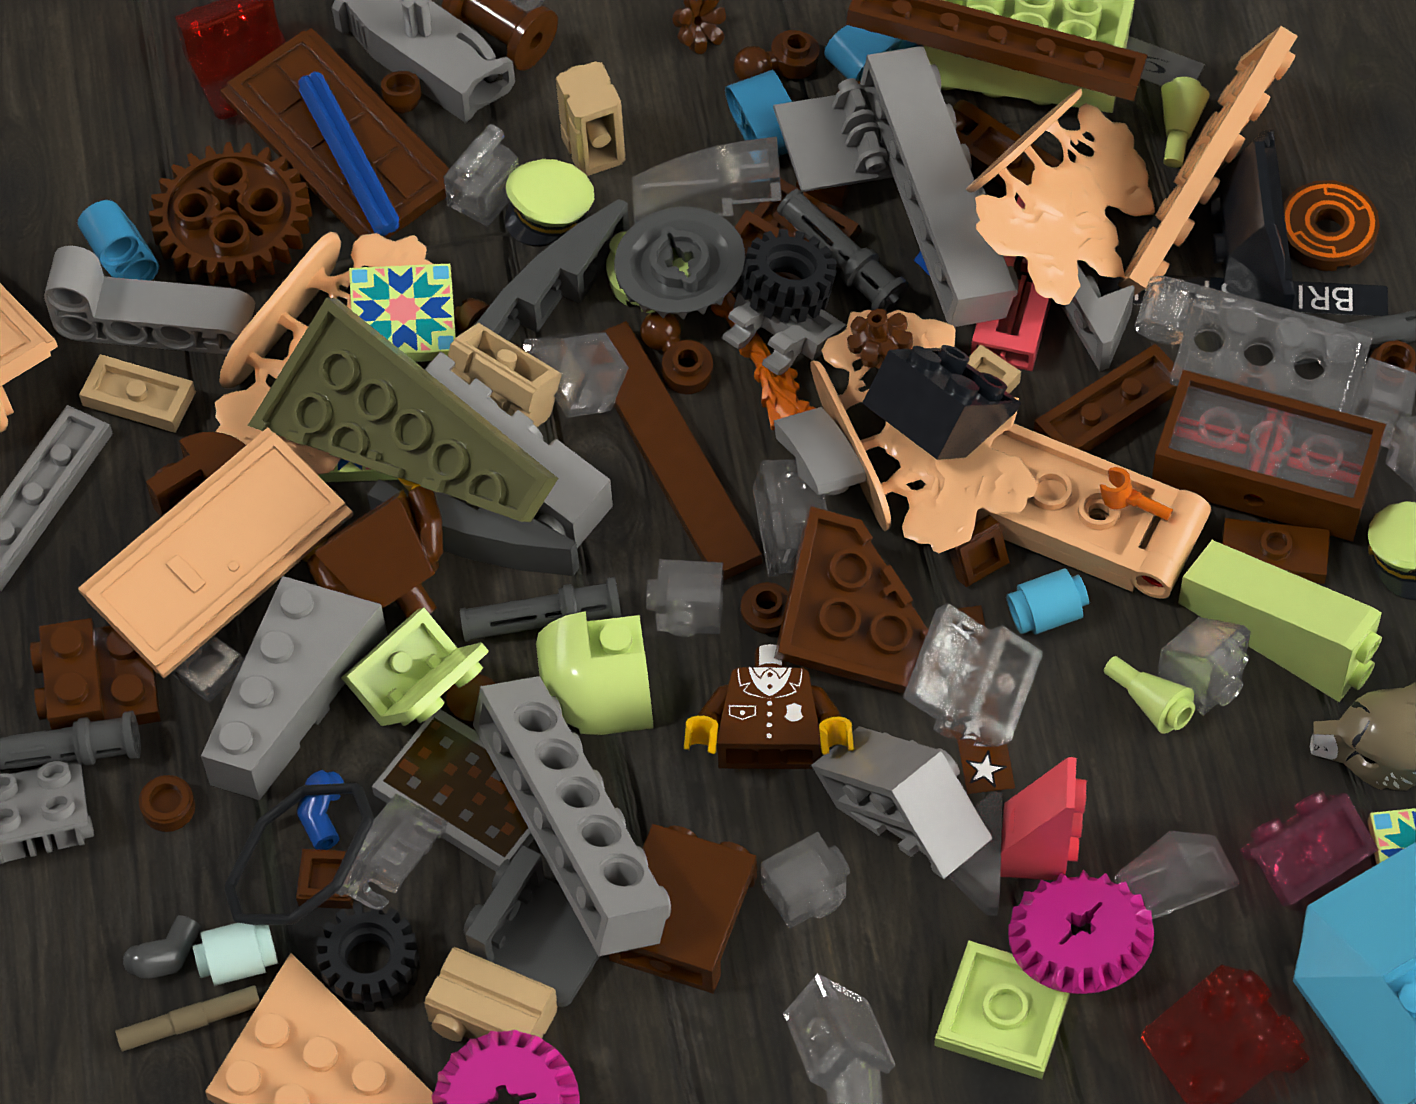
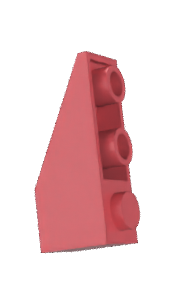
[999,757,1086,880]

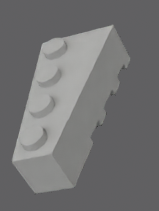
[424,351,613,548]
[201,576,387,800]

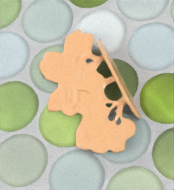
[966,87,1155,305]
[215,232,432,475]
[810,309,1037,553]

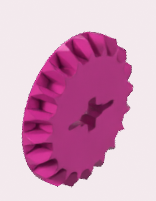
[1008,870,1154,994]
[431,1029,580,1104]

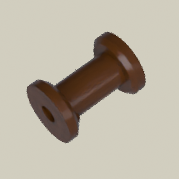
[441,0,558,71]

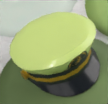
[505,159,594,245]
[1368,501,1416,600]

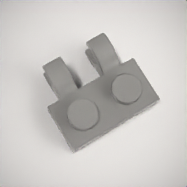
[722,291,846,375]

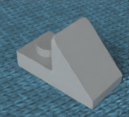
[1060,263,1135,372]

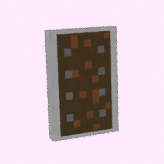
[372,709,534,872]

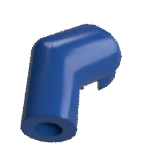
[297,770,344,850]

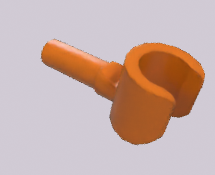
[1100,467,1173,521]

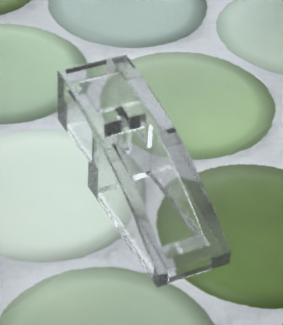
[632,137,782,223]

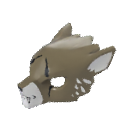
[1310,682,1416,791]

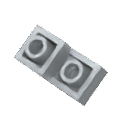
[774,407,866,495]

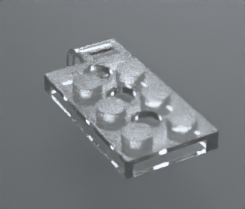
[1134,276,1374,414]

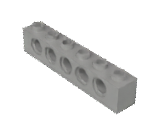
[473,676,671,956]

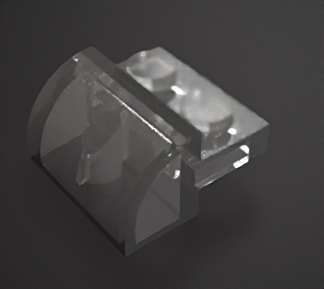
[903,603,1043,747]

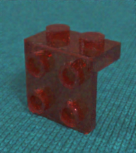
[175,0,286,120]
[1141,965,1310,1104]

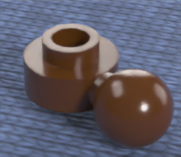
[733,30,820,81]
[640,311,713,394]

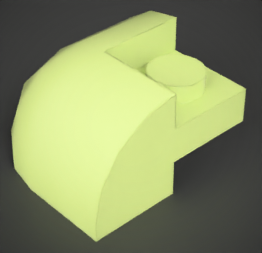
[536,611,654,735]

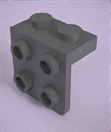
[463,845,600,1007]

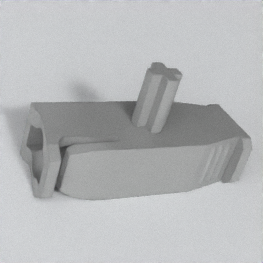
[332,0,515,123]

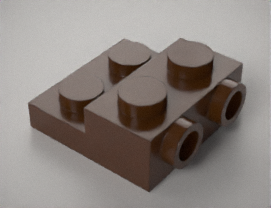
[30,618,161,730]

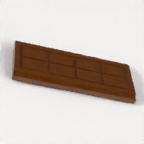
[220,28,460,239]

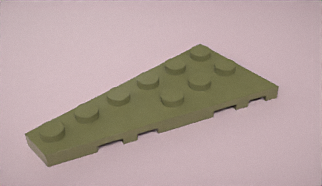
[248,297,559,522]

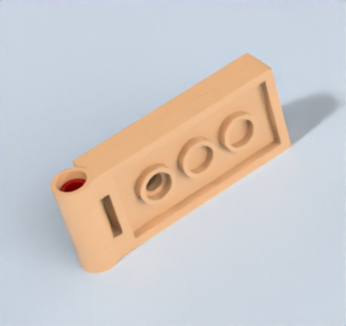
[975,423,1211,599]

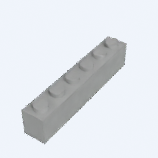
[860,46,1018,327]

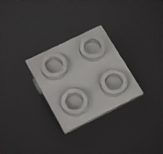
[773,78,893,192]
[0,760,94,864]

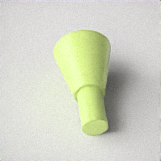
[1161,77,1210,168]
[1104,656,1195,734]

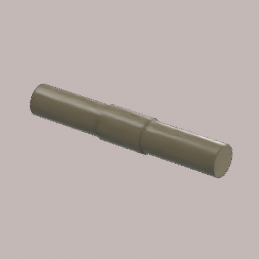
[115,985,260,1052]

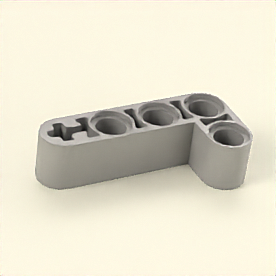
[44,246,255,355]

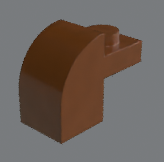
[146,432,246,517]

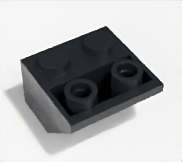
[862,345,1021,460]

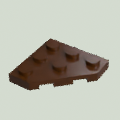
[774,506,942,700]

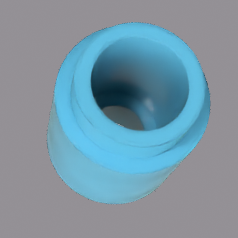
[1007,568,1089,635]

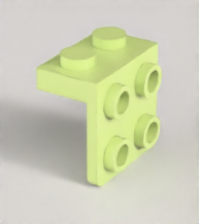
[341,608,489,726]

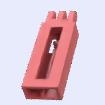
[971,196,1052,372]

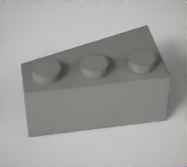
[811,726,993,879]

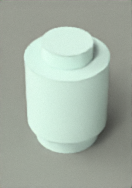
[193,923,278,986]

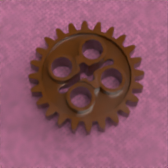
[149,142,312,287]

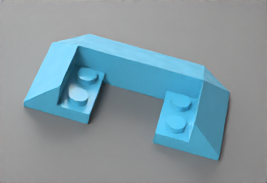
[1293,842,1416,1104]

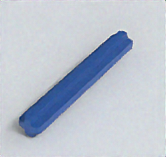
[298,72,399,236]

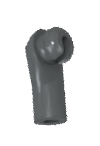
[123,915,201,979]

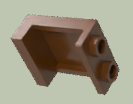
[609,824,757,994]

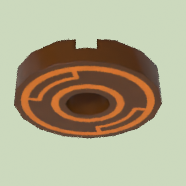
[1283,180,1380,271]

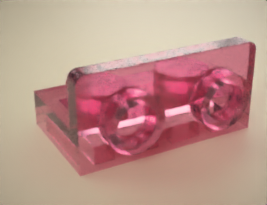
[1240,790,1379,906]

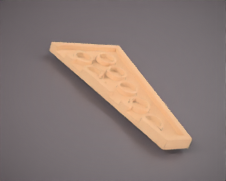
[1118,26,1298,296]
[205,953,433,1104]

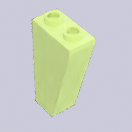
[1178,540,1382,702]

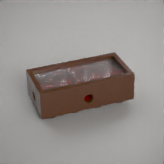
[1152,369,1386,542]

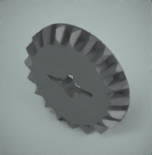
[614,207,746,320]

